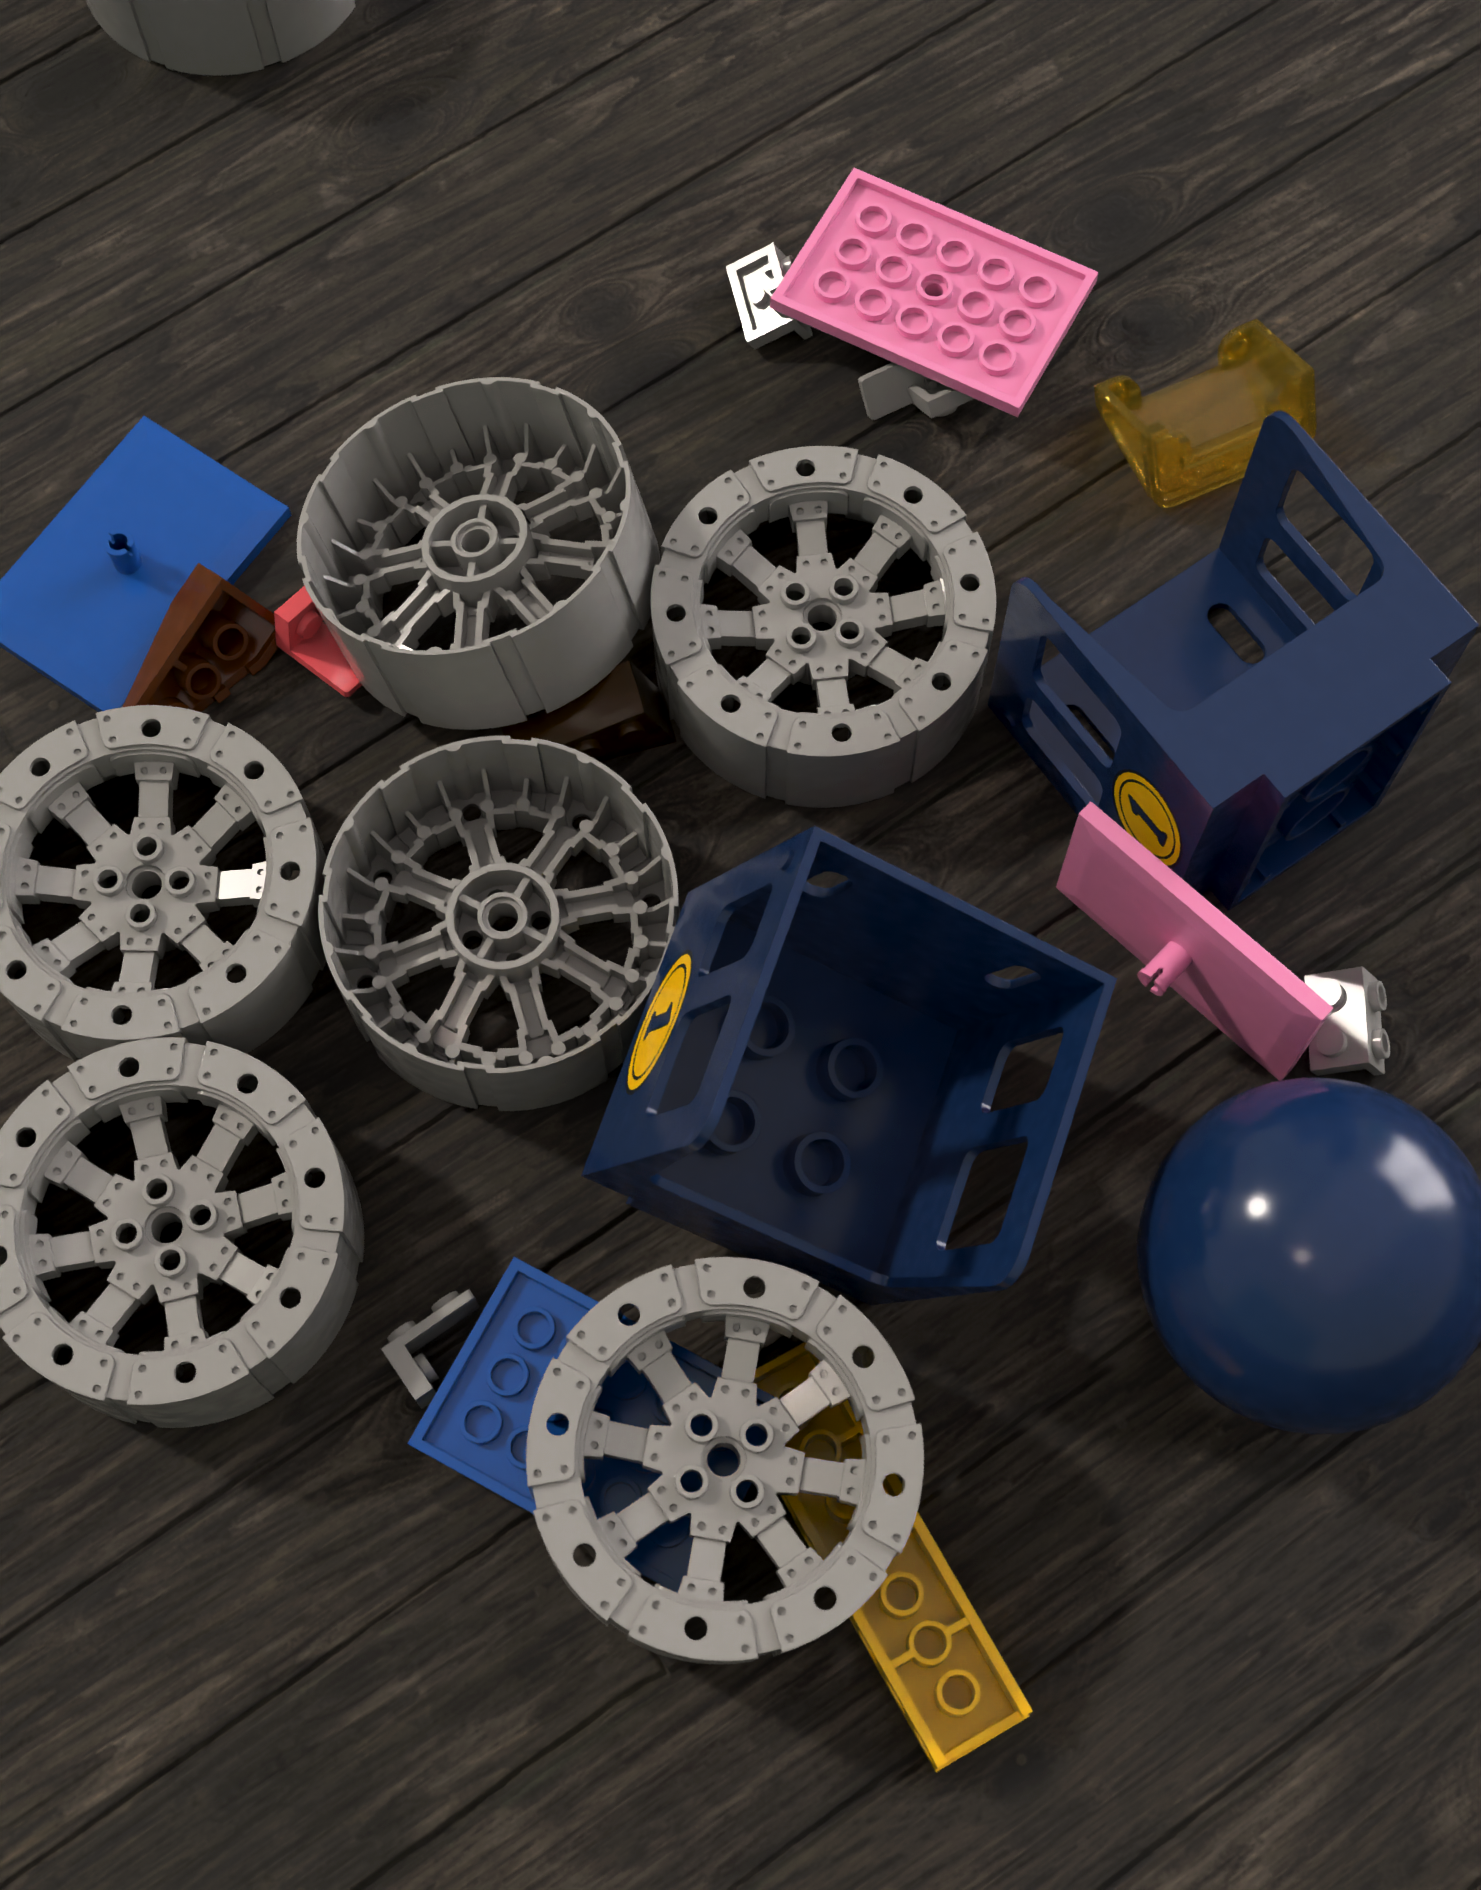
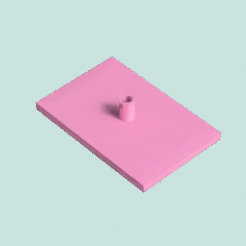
[770,168,1098,417]
[1056,802,1333,1081]

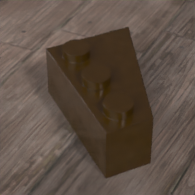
[501,660,677,762]

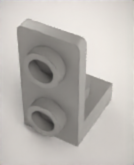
[381,1289,479,1409]

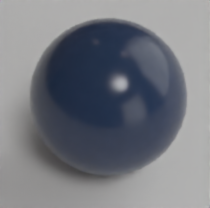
[1137,1078,1481,1434]

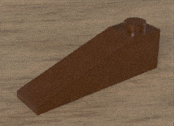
[123,563,278,712]

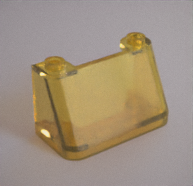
[1094,319,1317,508]

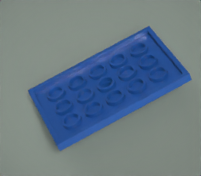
[0,416,291,712]
[407,1257,775,1593]

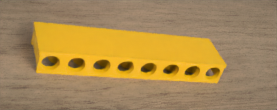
[753,1342,1033,1772]

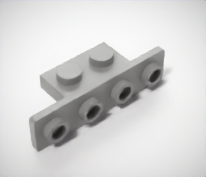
[858,362,975,420]

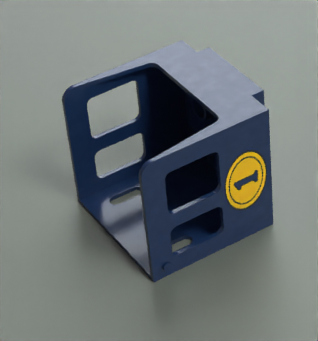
[988,410,1479,911]
[581,826,1117,1305]

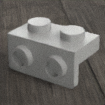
[1304,966,1390,1076]

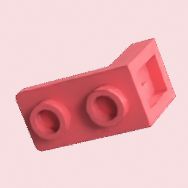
[274,586,362,697]

